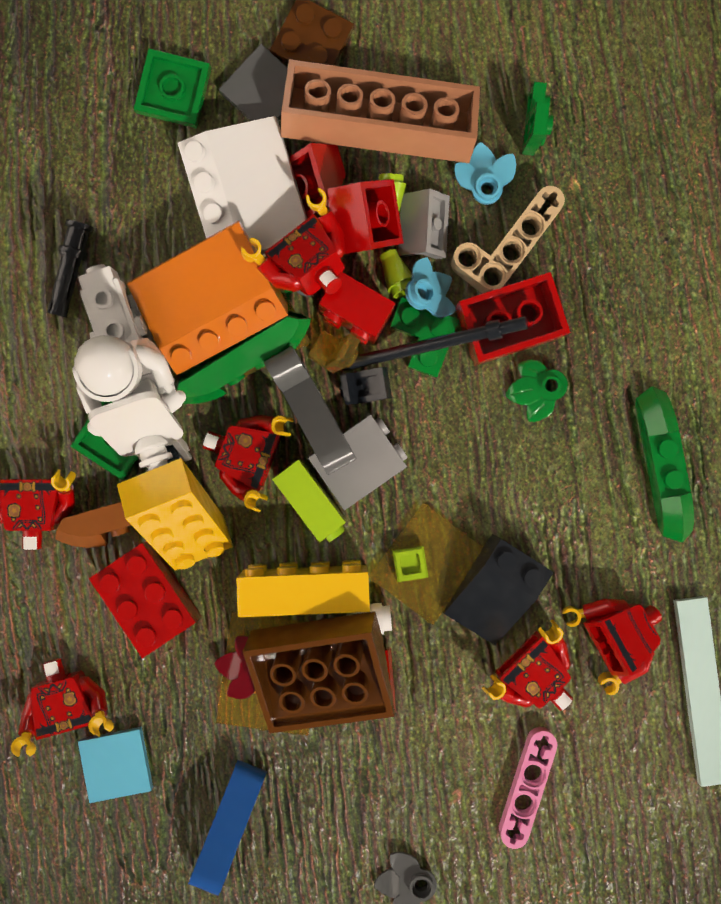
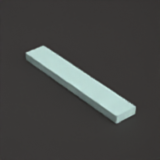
[673,596,721,787]

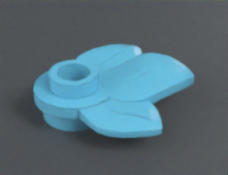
[454,142,516,205]
[405,257,456,318]

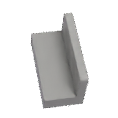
[398,189,450,259]

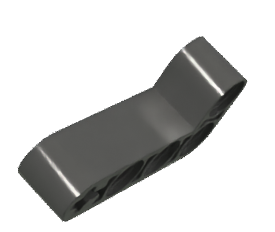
[264,346,357,475]

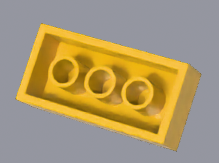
[117,458,233,571]
[236,560,370,617]

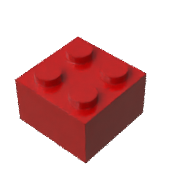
[327,179,404,254]
[319,272,395,345]

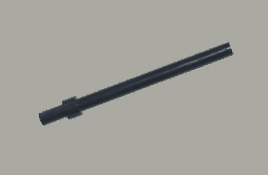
[341,316,528,371]

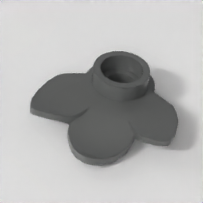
[374,852,437,904]

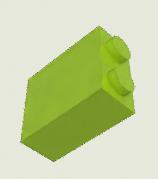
[272,459,346,543]

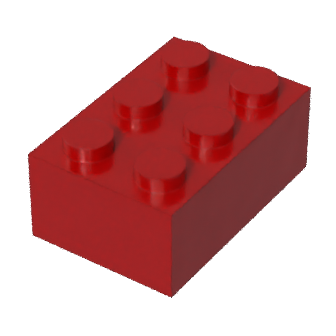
[455,272,571,366]
[89,541,202,659]

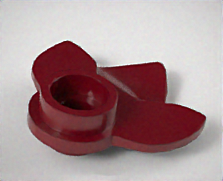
[214,635,255,699]

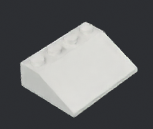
[178,116,307,257]

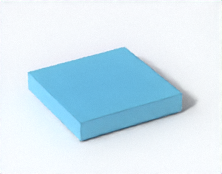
[78,727,153,803]

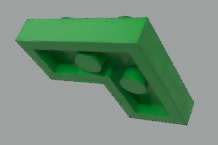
[522,81,554,156]
[390,297,460,378]

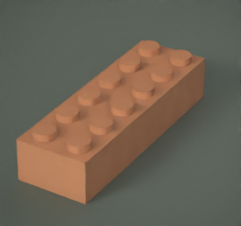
[281,59,480,163]

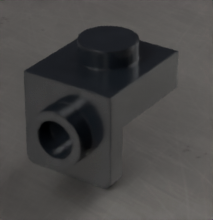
[340,367,392,405]

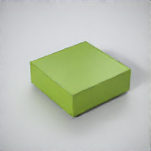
[392,545,428,582]

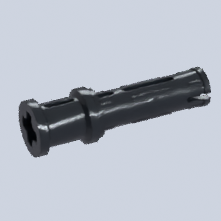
[47,219,94,318]

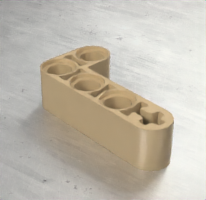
[451,186,565,293]

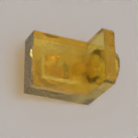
[308,331,360,373]

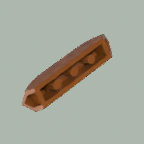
[55,493,210,548]

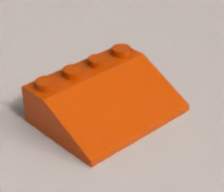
[127,221,288,375]

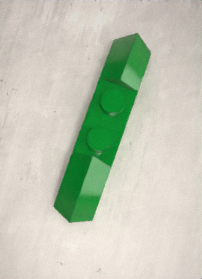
[177,310,312,404]
[635,386,694,543]

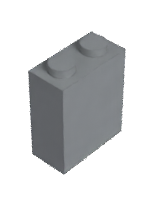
[308,415,408,510]

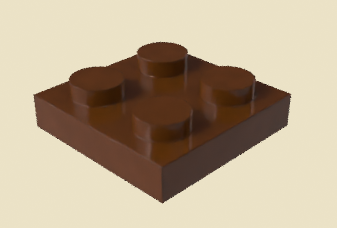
[270,0,354,66]

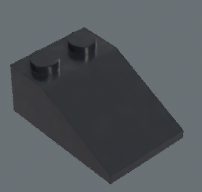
[443,534,554,645]

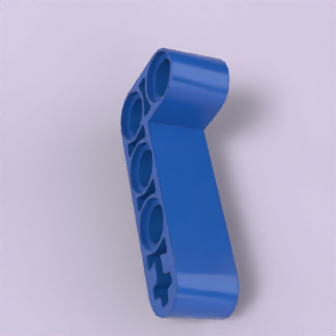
[188,760,267,896]

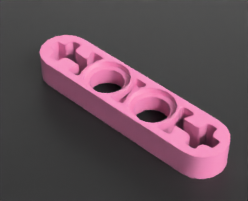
[499,727,557,849]

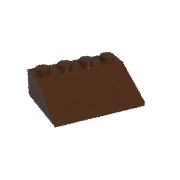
[243,611,395,733]

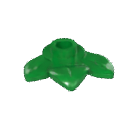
[505,359,568,422]

